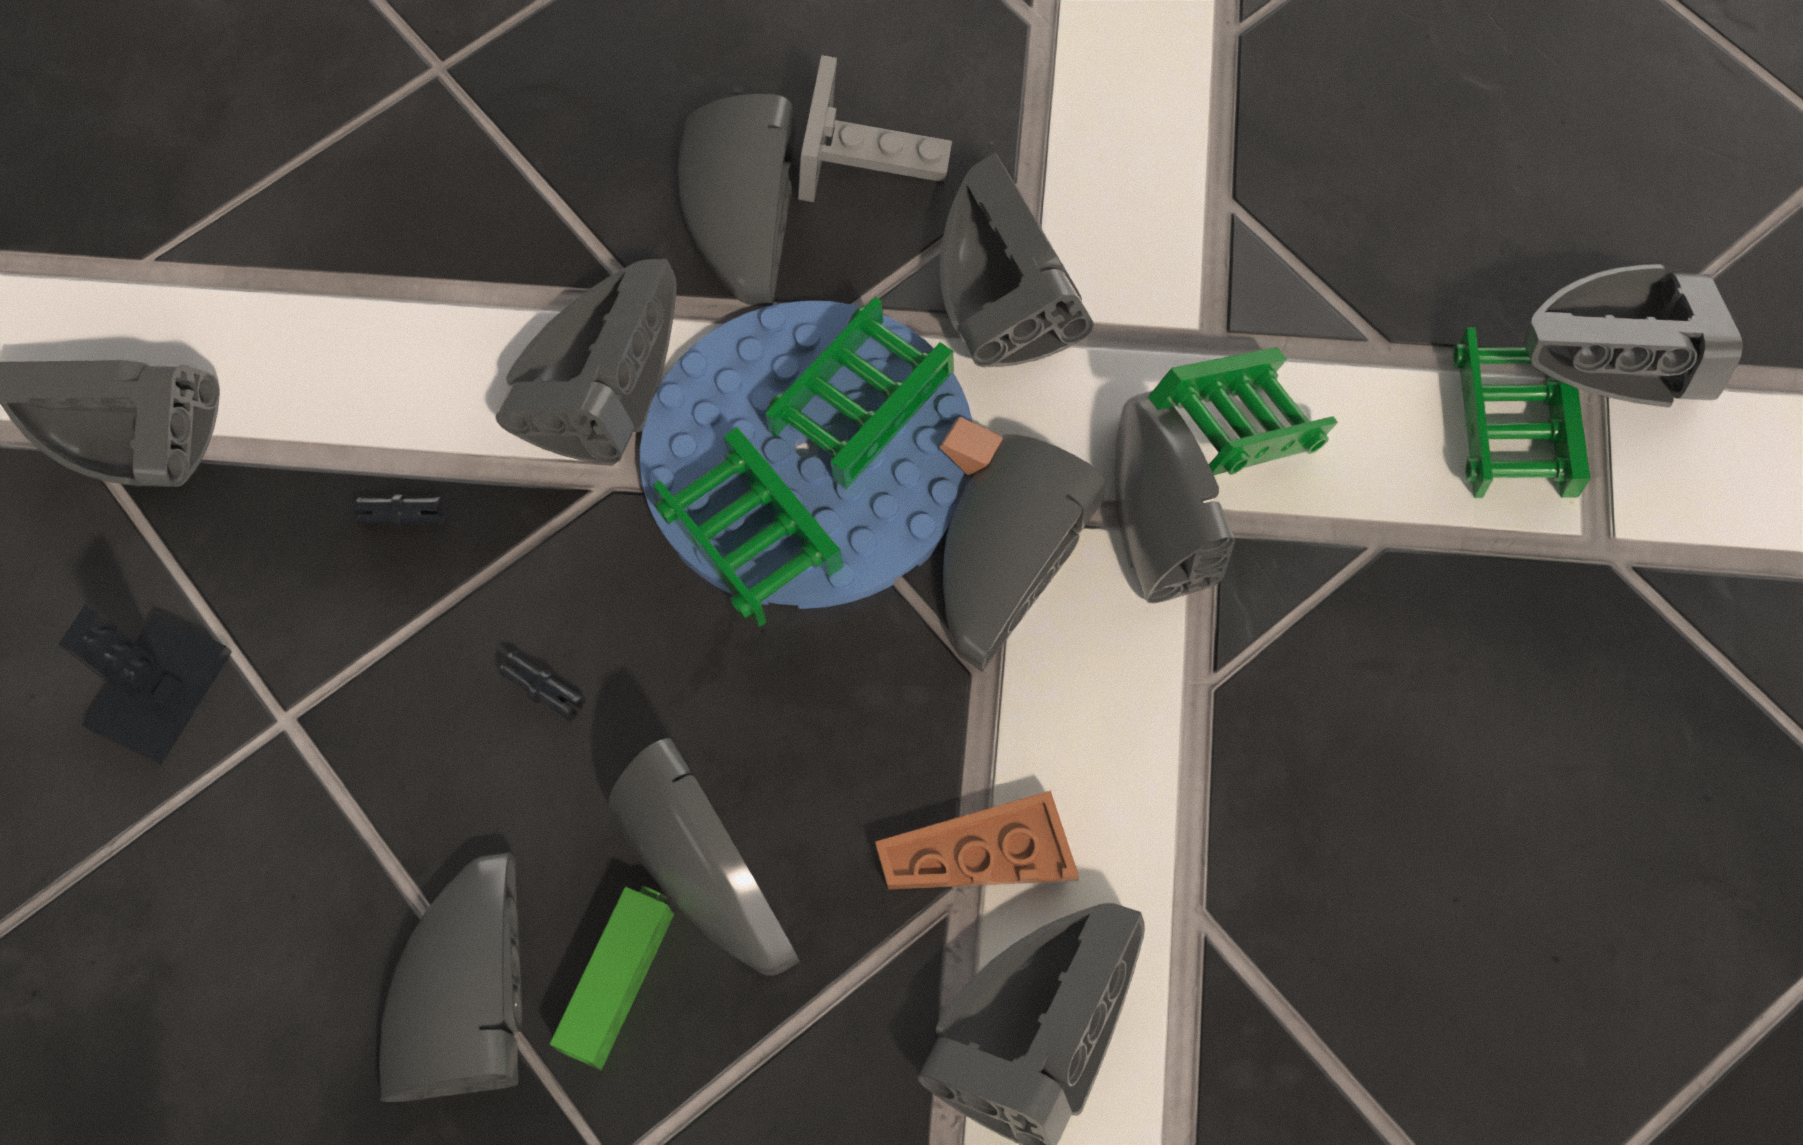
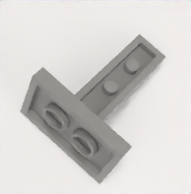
[798,55,952,202]

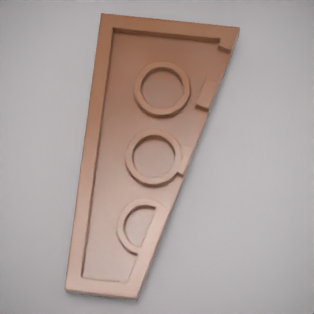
[875,790,1079,890]

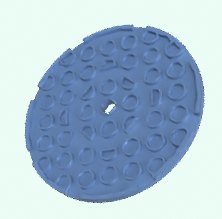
[640,301,973,609]

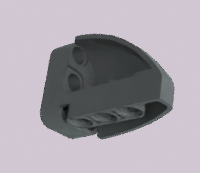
[677,94,796,306]
[940,152,1094,367]
[495,259,677,464]
[0,360,220,487]
[1115,390,1235,603]
[943,434,1106,672]
[917,903,1145,1145]

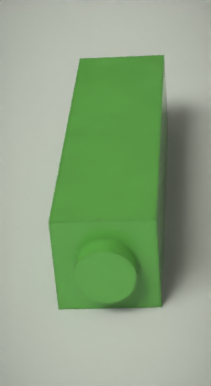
[550,886,674,1070]

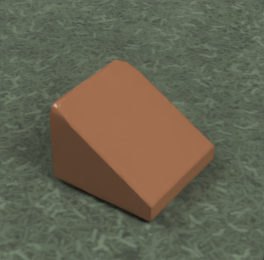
[939,417,1003,475]

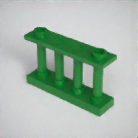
[765,297,954,489]
[1453,327,1591,498]
[1148,347,1338,476]
[653,427,843,627]

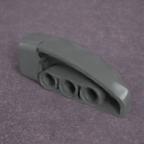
[1524,264,1743,407]
[609,739,800,976]
[379,852,522,1102]

